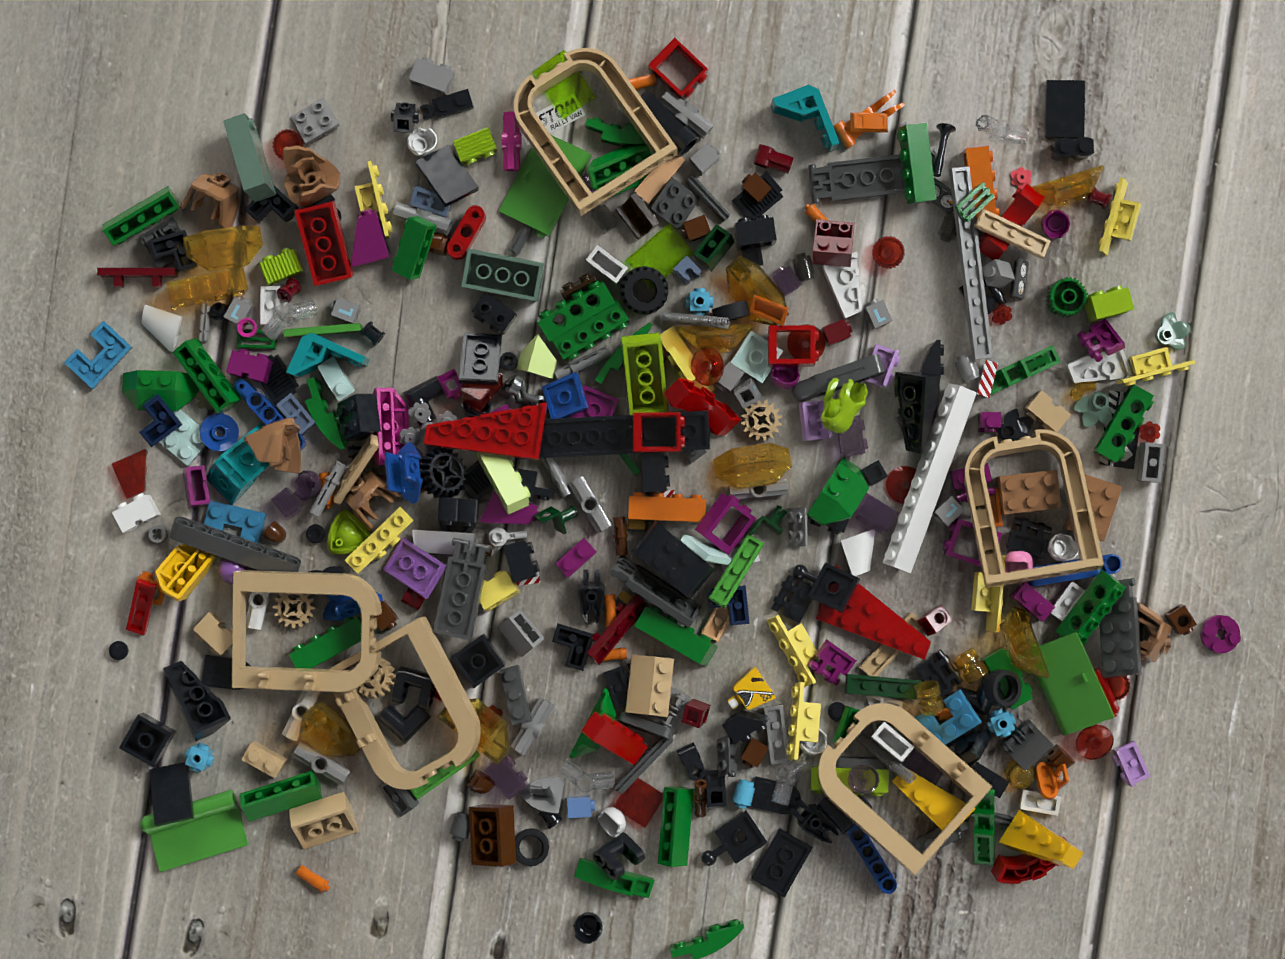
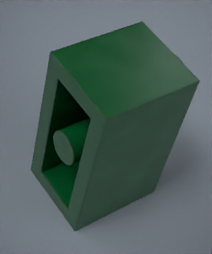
[693,224,735,272]

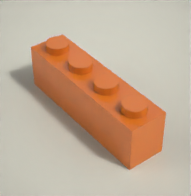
[963,146,1000,220]
[628,492,706,522]

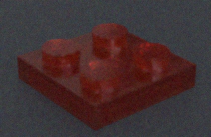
[613,777,663,828]

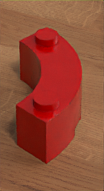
[979,184,1045,261]
[664,378,741,436]
[991,835,1068,884]

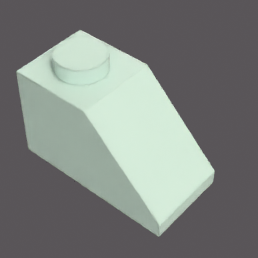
[317,356,355,401]

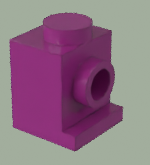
[978,412,1001,432]

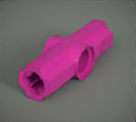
[501,111,522,172]

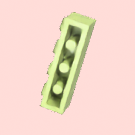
[475,452,531,514]

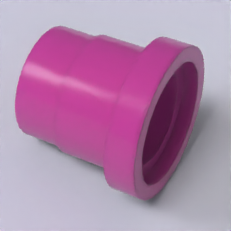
[237,318,257,338]

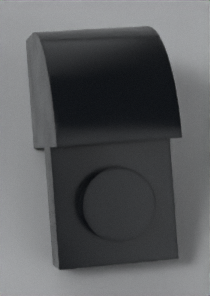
[518,468,555,502]
[705,770,727,809]

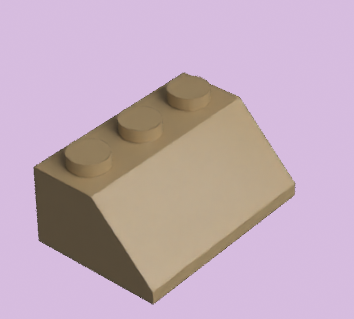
[625,655,674,717]
[289,792,359,849]

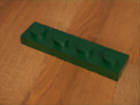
[845,674,922,700]

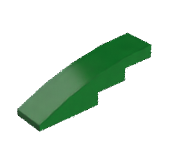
[595,323,652,385]
[980,345,1061,395]
[973,790,995,865]

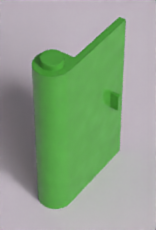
[499,135,592,239]
[1025,631,1115,735]
[140,789,249,872]

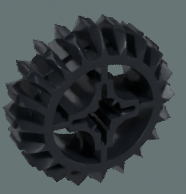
[419,448,468,498]

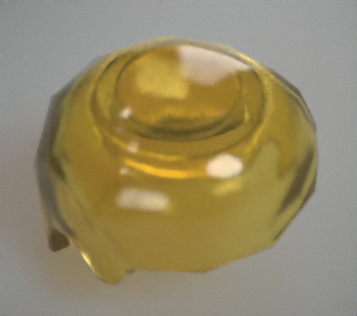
[1005,759,1035,789]

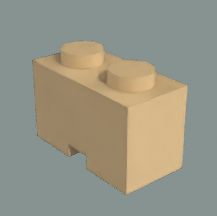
[1024,390,1071,432]
[193,612,233,655]
[242,741,288,778]

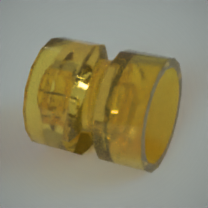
[953,648,989,684]
[914,680,944,716]

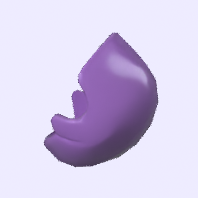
[218,558,248,584]

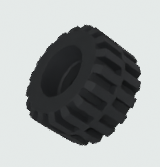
[620,266,669,315]

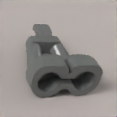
[499,375,546,406]

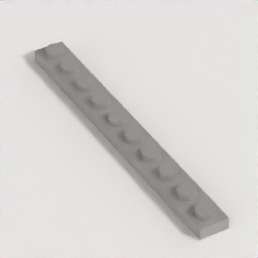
[949,167,993,360]

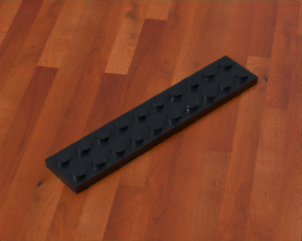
[517,411,710,460]

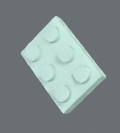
[148,409,206,466]

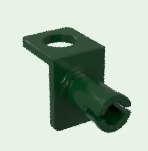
[749,505,787,535]
[533,506,578,534]

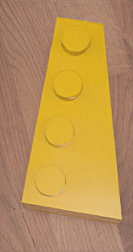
[892,769,975,832]
[998,810,1084,869]

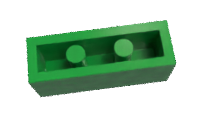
[391,216,437,280]
[981,647,1033,710]

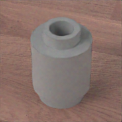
[955,353,980,382]

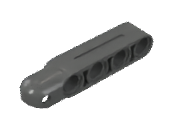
[792,354,885,401]

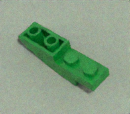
[585,117,646,147]
[305,377,348,450]
[574,858,655,898]
[670,919,744,959]

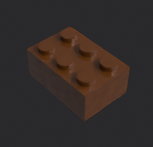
[469,804,516,867]

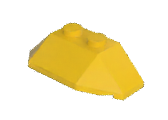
[155,544,217,601]

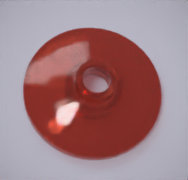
[787,324,826,359]
[691,347,724,386]
[886,466,916,504]
[1076,725,1114,760]

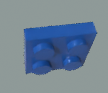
[542,372,589,419]

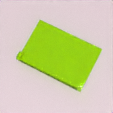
[532,50,596,119]
[626,223,694,290]

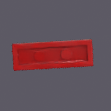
[126,579,157,636]

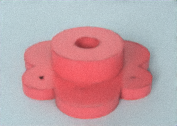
[1011,167,1032,189]

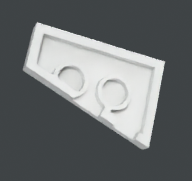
[821,252,863,319]
[1066,349,1133,383]

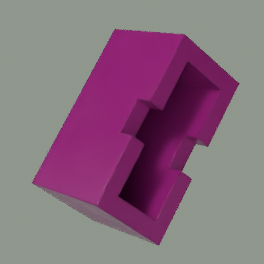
[226,349,273,384]
[183,465,210,508]
[556,538,597,578]
[1010,582,1055,622]

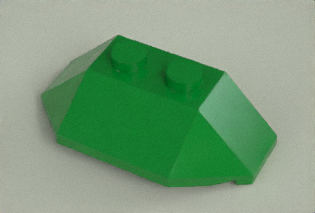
[587,144,653,197]
[122,370,199,412]
[807,457,869,526]
[569,687,618,758]

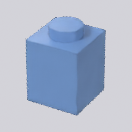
[567,795,595,818]

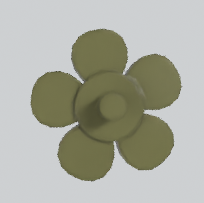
[196,392,213,410]

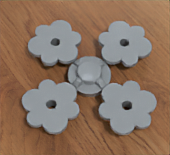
[400,403,457,452]

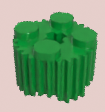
[1046,277,1088,318]

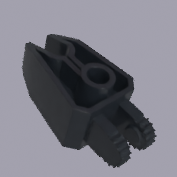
[578,570,605,623]
[789,799,839,843]

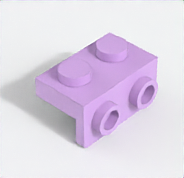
[866,344,900,388]
[799,400,832,441]
[1112,741,1150,787]

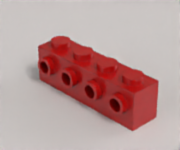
[581,712,648,765]

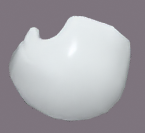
[407,127,437,157]
[1048,533,1078,562]
[799,728,828,756]
[598,807,626,838]

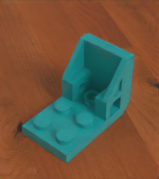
[770,84,839,152]
[286,333,370,378]
[206,422,270,505]

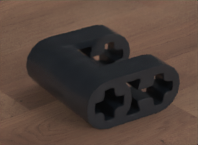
[392,666,436,711]
[593,832,645,880]

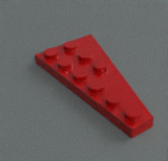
[424,402,547,460]
[816,565,931,660]

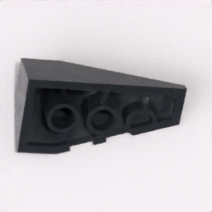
[894,372,940,454]
[163,661,231,742]

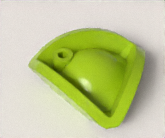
[328,510,371,554]

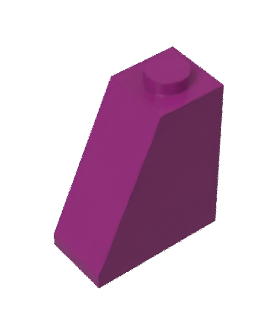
[351,208,390,267]
[480,491,539,524]

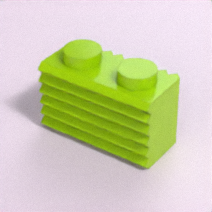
[453,127,498,166]
[258,248,305,286]

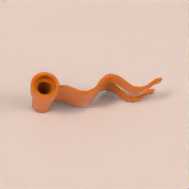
[833,89,905,149]

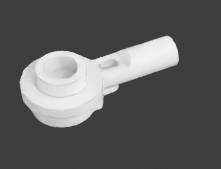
[489,527,527,546]

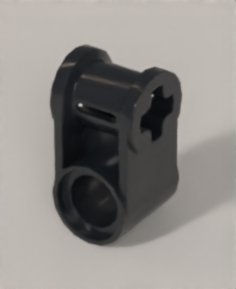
[676,742,705,781]

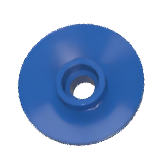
[200,413,239,451]

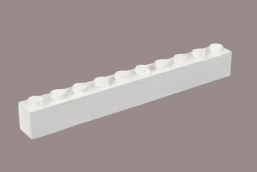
[883,383,977,573]

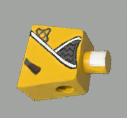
[727,666,776,710]

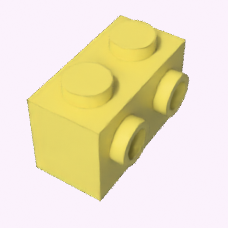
[480,570,521,612]

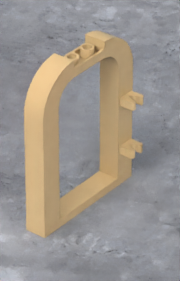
[514,48,677,216]
[964,429,1104,588]
[232,570,382,692]
[330,617,481,789]
[818,703,992,876]

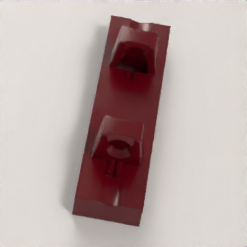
[97,268,178,288]
[587,594,648,665]

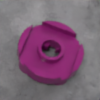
[1200,615,1241,653]

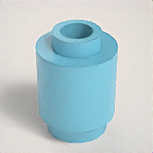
[732,779,755,809]

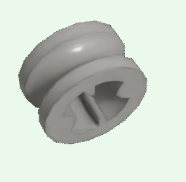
[148,526,168,543]

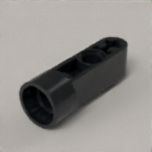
[640,90,699,156]

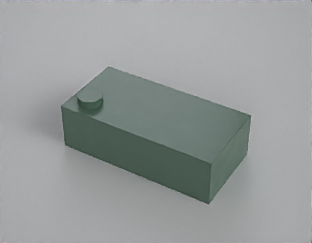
[223,113,276,202]
[461,249,545,301]

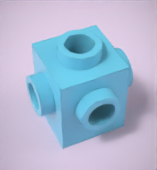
[686,288,713,316]
[986,708,1016,738]
[184,743,214,772]

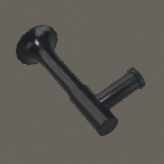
[932,123,956,177]

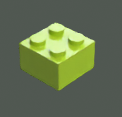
[1084,285,1134,323]

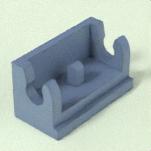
[409,185,451,217]
[672,256,702,284]
[276,393,316,436]

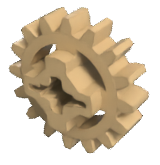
[741,400,782,441]
[273,593,316,628]
[357,657,396,699]

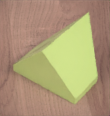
[516,334,557,379]

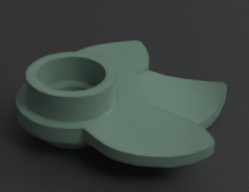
[1155,312,1190,350]
[1074,392,1112,427]

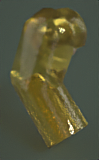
[1070,381,1096,401]

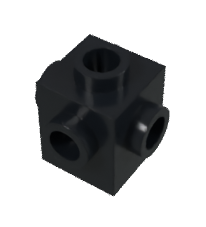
[391,102,419,133]

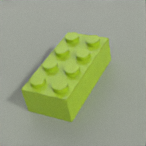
[621,332,668,415]

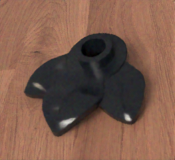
[997,409,1034,441]
[946,727,979,754]

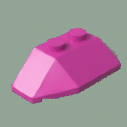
[373,388,409,465]

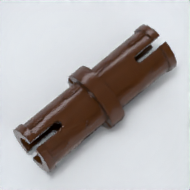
[613,516,628,556]
[693,779,707,817]

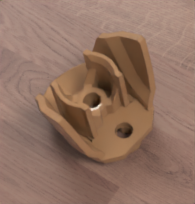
[283,146,340,207]
[180,173,239,231]
[243,418,301,474]
[345,471,402,533]
[1137,602,1173,663]

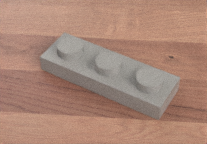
[764,704,790,765]

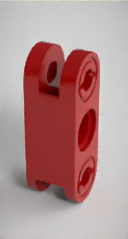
[447,205,486,260]

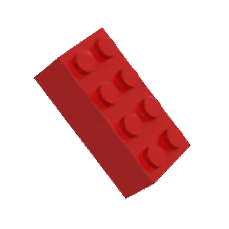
[294,200,354,286]

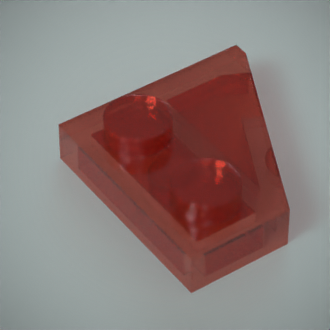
[111,449,148,499]

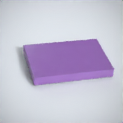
[383,537,447,599]

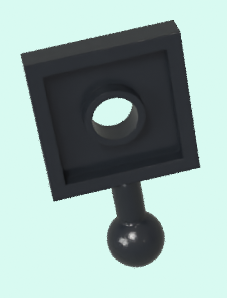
[793,562,860,614]
[701,810,768,866]

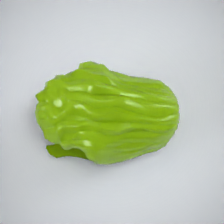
[821,378,868,433]

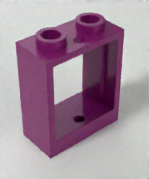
[695,493,756,555]
[942,518,1002,567]

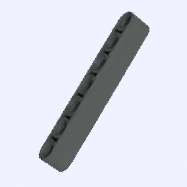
[170,517,301,572]

